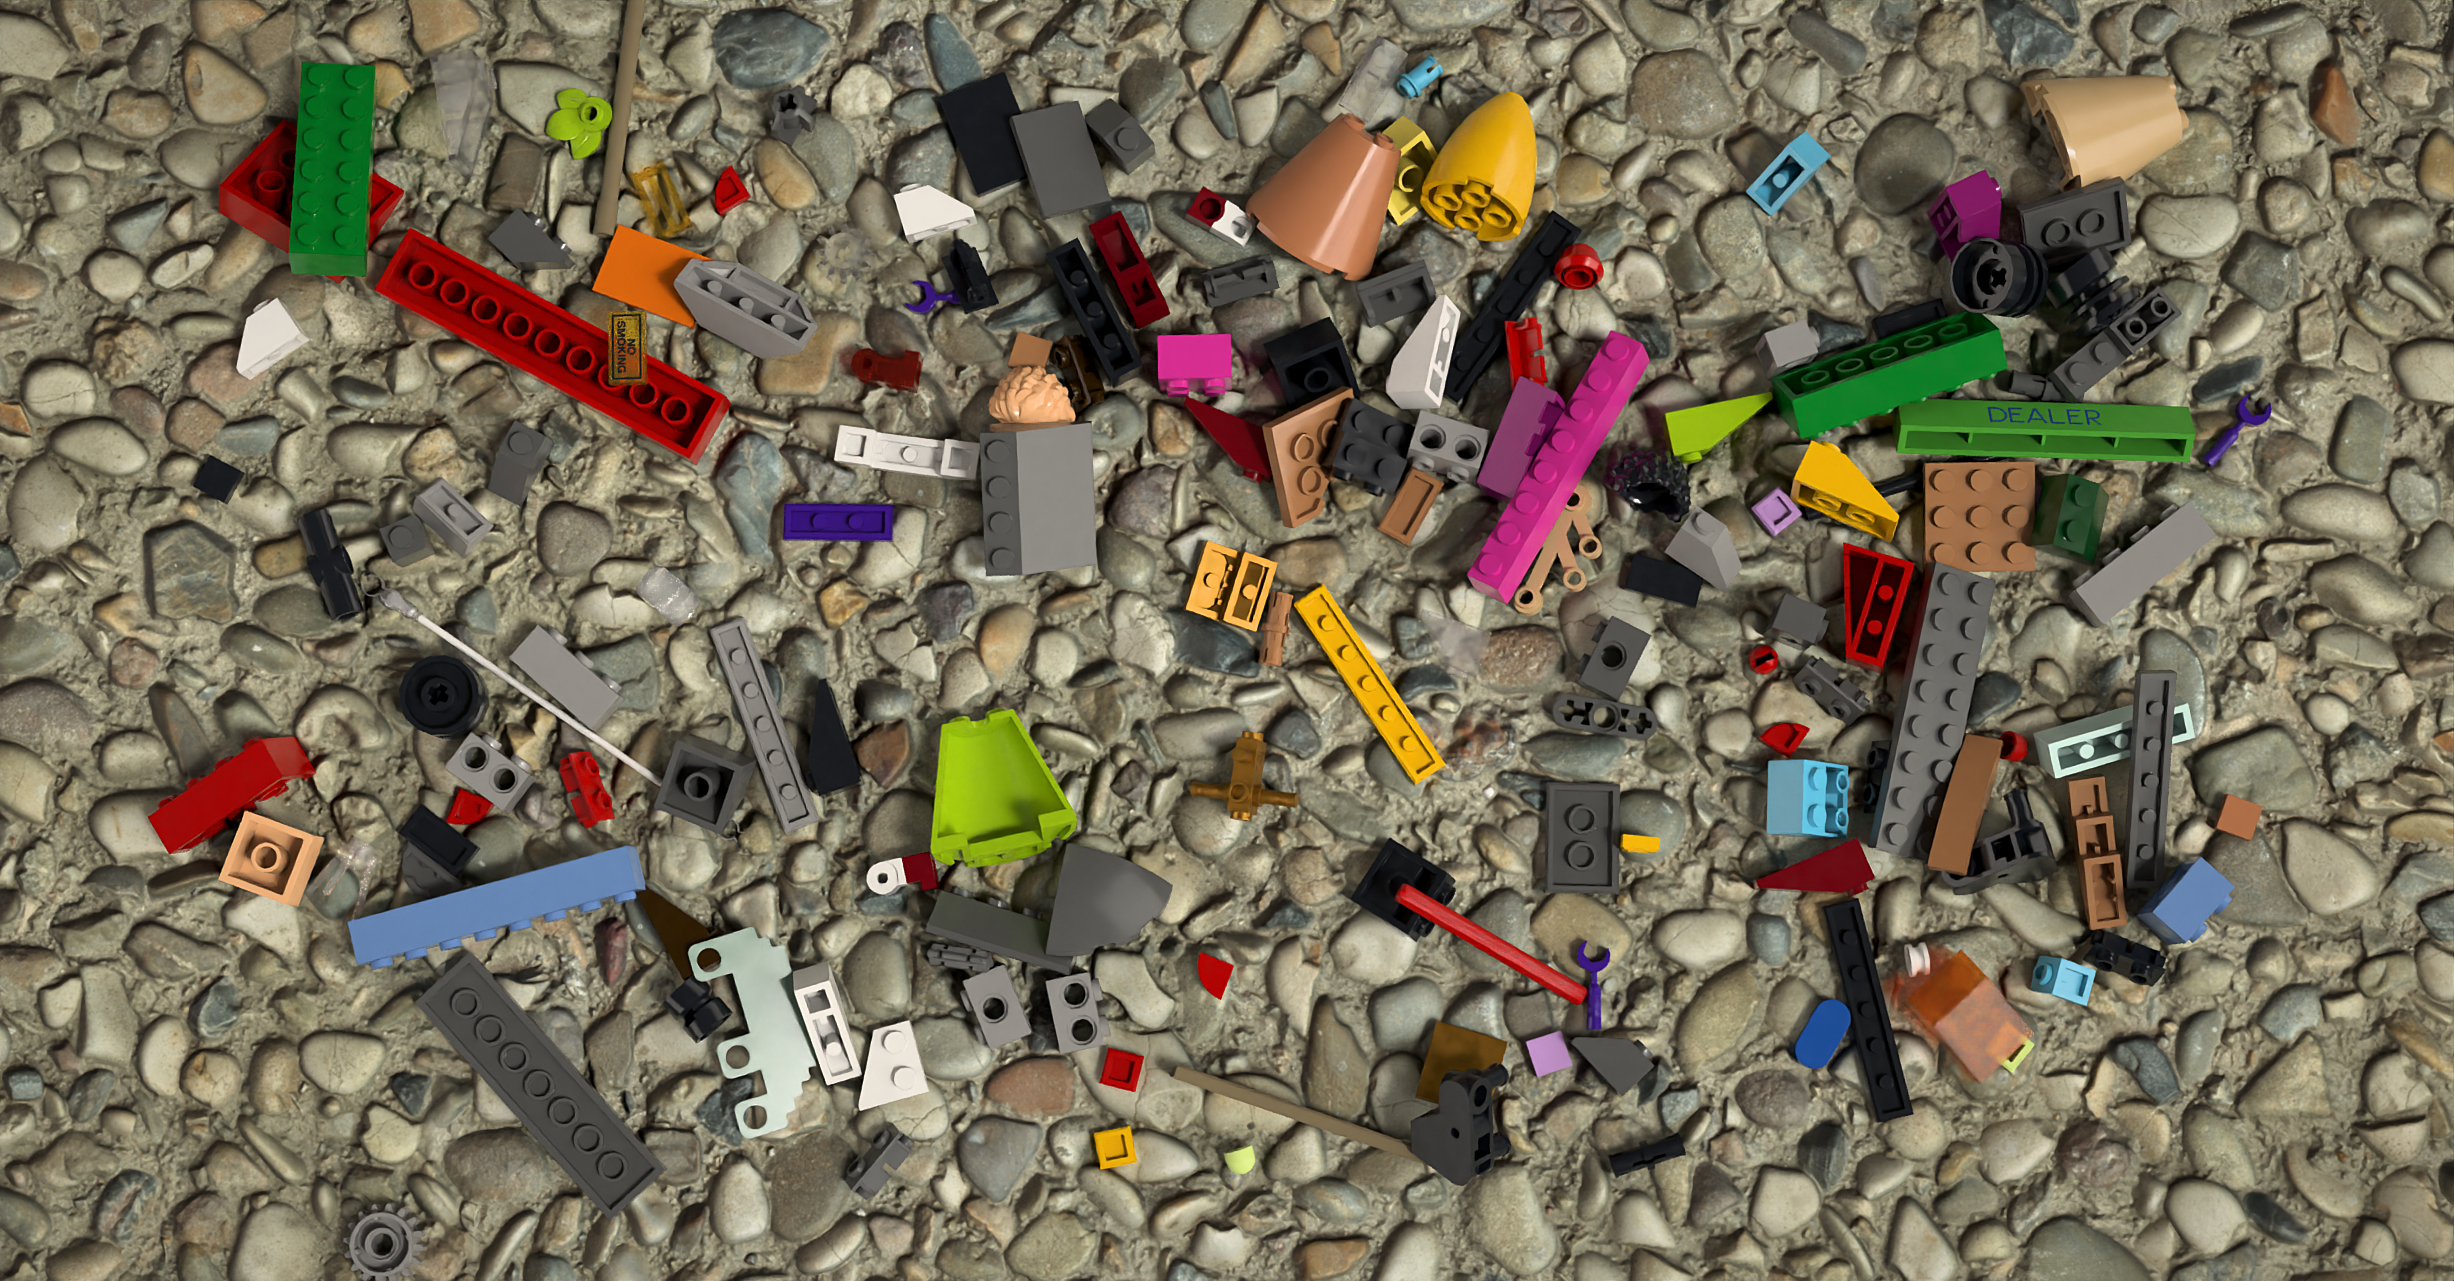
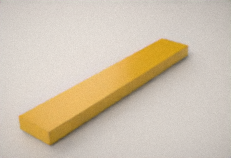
[1293,584,1446,785]

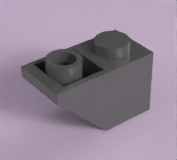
[487,208,575,270]

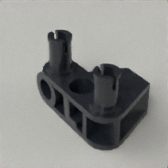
[1941,789,2058,895]
[1410,1063,1511,1186]

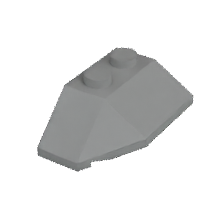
[673,258,818,359]

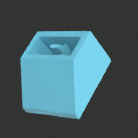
[1766,759,1849,839]

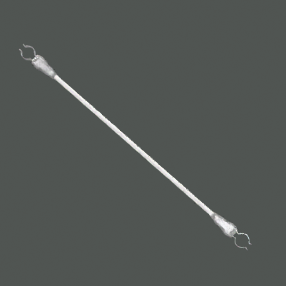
[357,572,744,842]

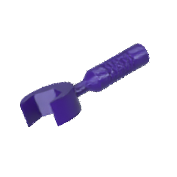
[905,280,960,315]
[2200,394,2272,468]
[1576,941,1610,1029]

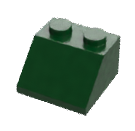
[2029,473,2110,566]

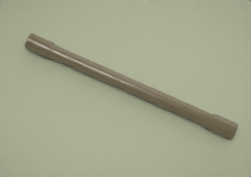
[593,0,646,238]

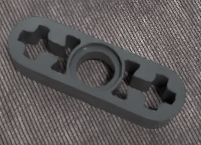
[1551,694,1658,741]

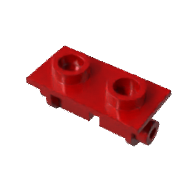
[1504,317,1548,392]
[558,751,615,829]

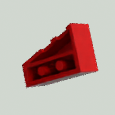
[1843,542,1914,674]

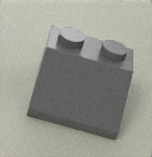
[654,734,757,834]

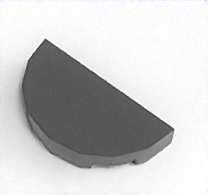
[402,841,468,899]

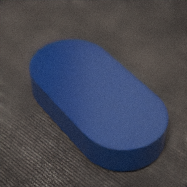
[1794,1000,1851,1069]

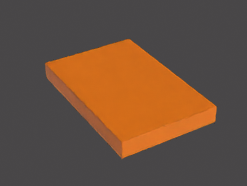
[592,224,715,330]

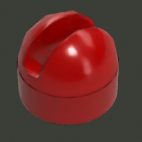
[1748,645,1778,675]
[1999,731,2029,762]

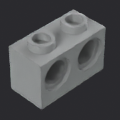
[1755,319,1820,381]
[1406,410,1490,483]
[445,732,536,813]
[1045,972,1111,1054]

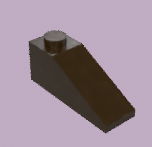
[636,884,722,981]

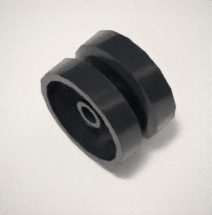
[399,655,489,739]

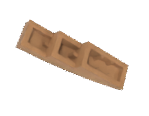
[1927,734,2003,876]
[2065,773,2127,930]

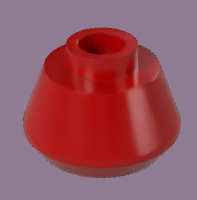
[1554,243,1604,290]

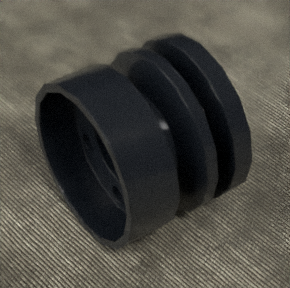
[1949,237,2049,318]
[2045,245,2141,340]

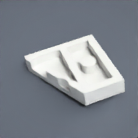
[858,1020,930,1111]

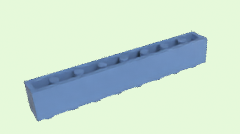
[347,846,646,970]

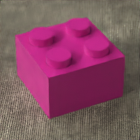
[1157,334,1232,398]

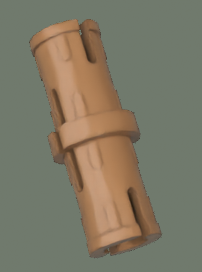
[1258,591,1293,667]

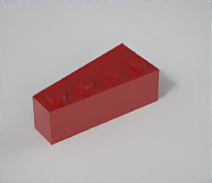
[148,736,316,854]

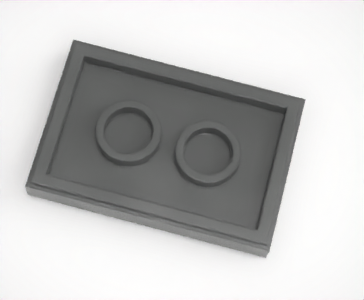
[1009,101,1111,220]
[2016,176,2132,269]
[1544,783,1620,895]

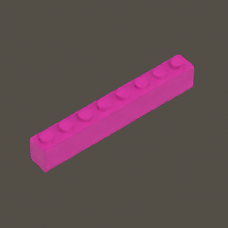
[1467,330,1650,605]

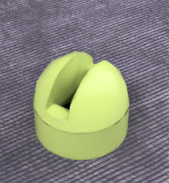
[1224,1145,1255,1174]

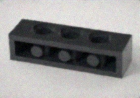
[1046,237,1145,389]

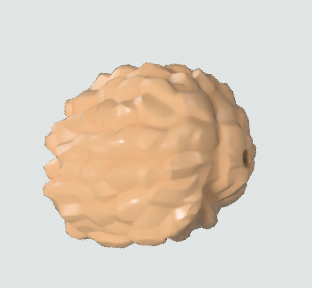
[989,366,1075,423]

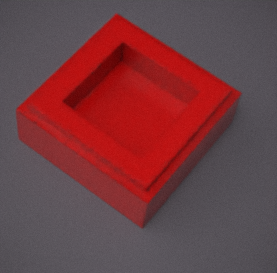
[1099,1047,1144,1092]

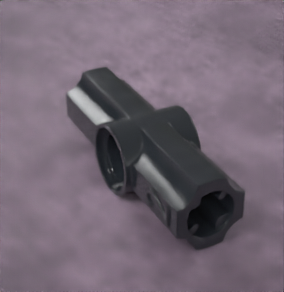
[297,509,364,622]

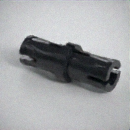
[1608,1132,1686,1178]

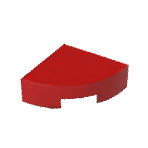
[714,165,751,216]
[1758,723,1810,760]
[446,788,495,825]
[1198,952,1234,1000]

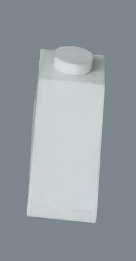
[1386,295,1461,409]
[793,961,862,1085]

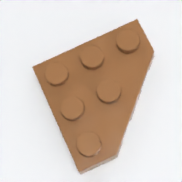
[1262,386,1354,528]

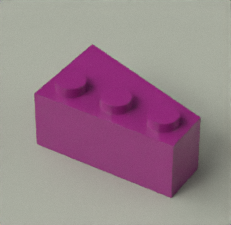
[1927,169,2002,264]
[1476,376,1566,504]

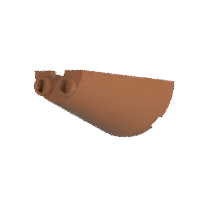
[1245,112,1402,281]

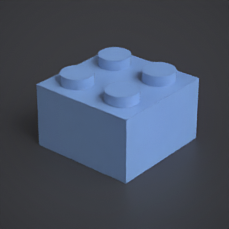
[2135,857,2235,945]

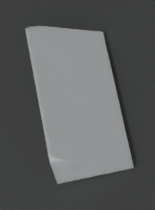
[412,478,493,557]

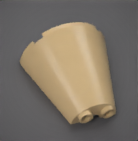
[2021,75,2189,193]

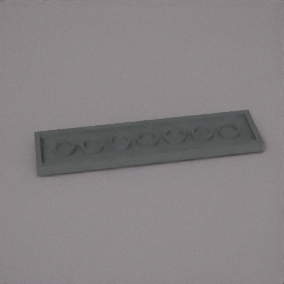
[1868,562,1996,864]
[415,952,667,1221]

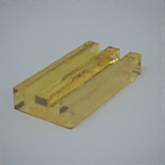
[630,160,694,240]

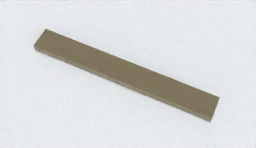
[1174,1065,1429,1166]

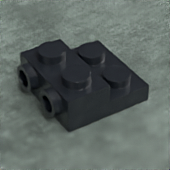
[1322,398,1415,497]
[1350,838,1456,942]

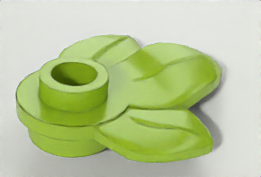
[546,88,612,160]

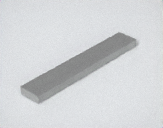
[710,617,821,834]

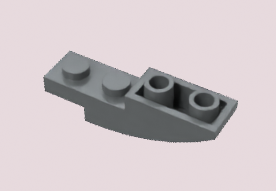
[2048,286,2182,403]

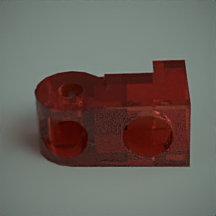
[851,348,924,393]

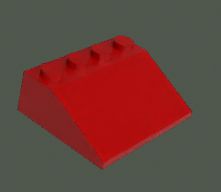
[219,119,404,284]

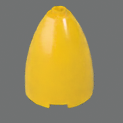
[1420,92,1537,242]

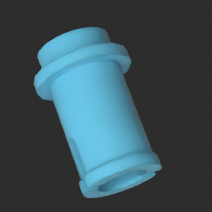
[1397,55,1444,99]

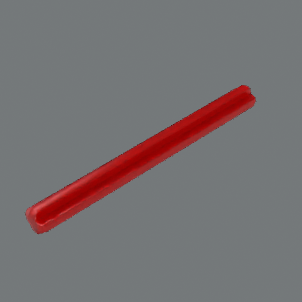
[1395,884,1587,1005]

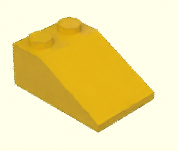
[1790,441,1899,543]

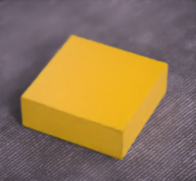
[1619,834,1660,854]
[1094,1126,1137,1170]

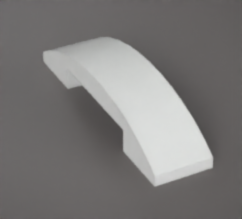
[834,425,980,480]

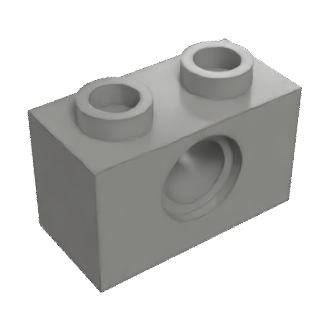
[960,964,1033,1050]

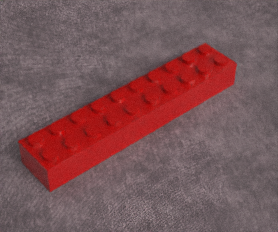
[374,228,731,466]

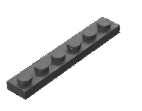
[2122,670,2177,889]

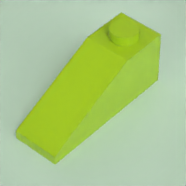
[1661,391,1773,465]

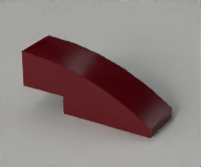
[1088,211,1170,329]

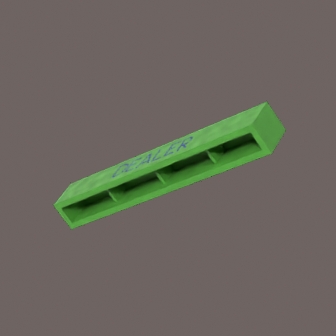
[1892,399,2196,462]

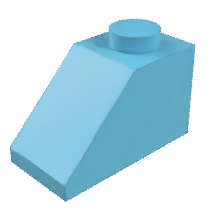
[1746,131,1831,216]

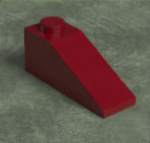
[1184,396,1273,485]
[1752,838,1875,898]

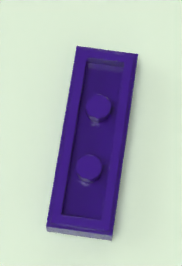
[783,504,894,542]

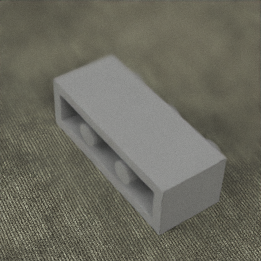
[509,625,625,732]

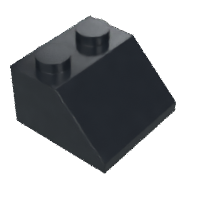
[1263,316,1361,412]

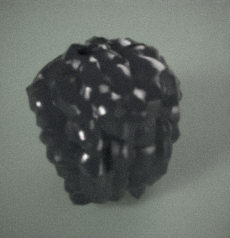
[1605,448,1691,523]

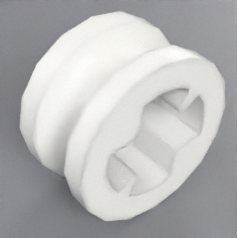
[1904,942,1930,977]

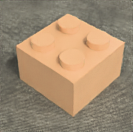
[218,810,325,907]

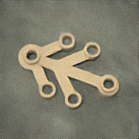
[1512,484,1602,616]

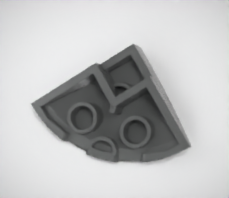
[1046,843,1173,956]

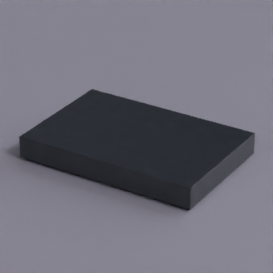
[938,72,1028,198]

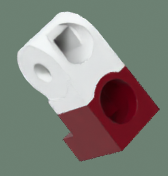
[1184,186,1258,248]
[867,851,941,895]

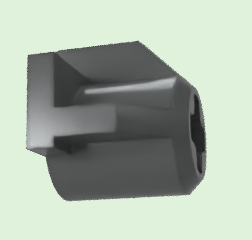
[770,85,818,147]

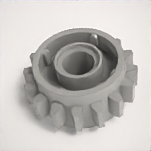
[343,1203,428,1281]

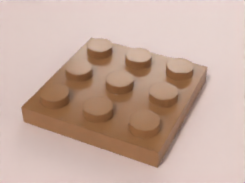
[1923,461,2035,572]

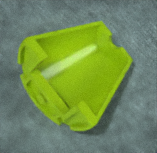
[930,708,1077,867]

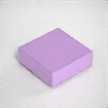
[1750,486,1802,538]
[1525,1030,1572,1077]

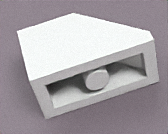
[894,184,977,244]
[236,298,309,380]

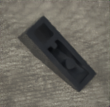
[805,678,865,799]

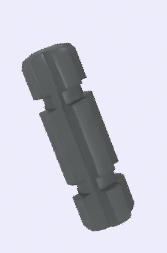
[927,943,994,973]

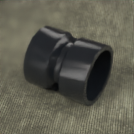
[662,976,733,1043]

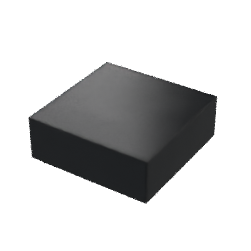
[193,455,245,505]

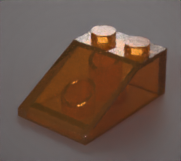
[1902,950,2034,1084]

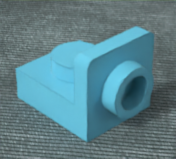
[2030,955,2096,1006]

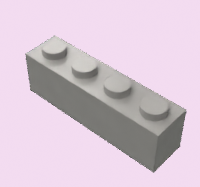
[2068,501,2217,629]

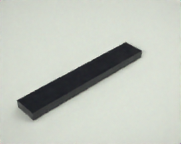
[1443,210,1582,406]
[1821,898,1914,1123]

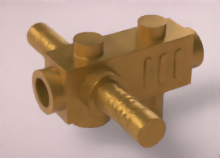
[1190,731,1299,822]

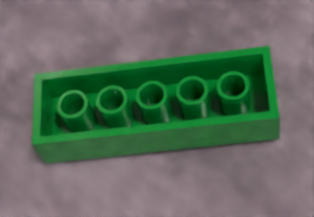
[289,62,378,277]
[1770,310,2008,439]

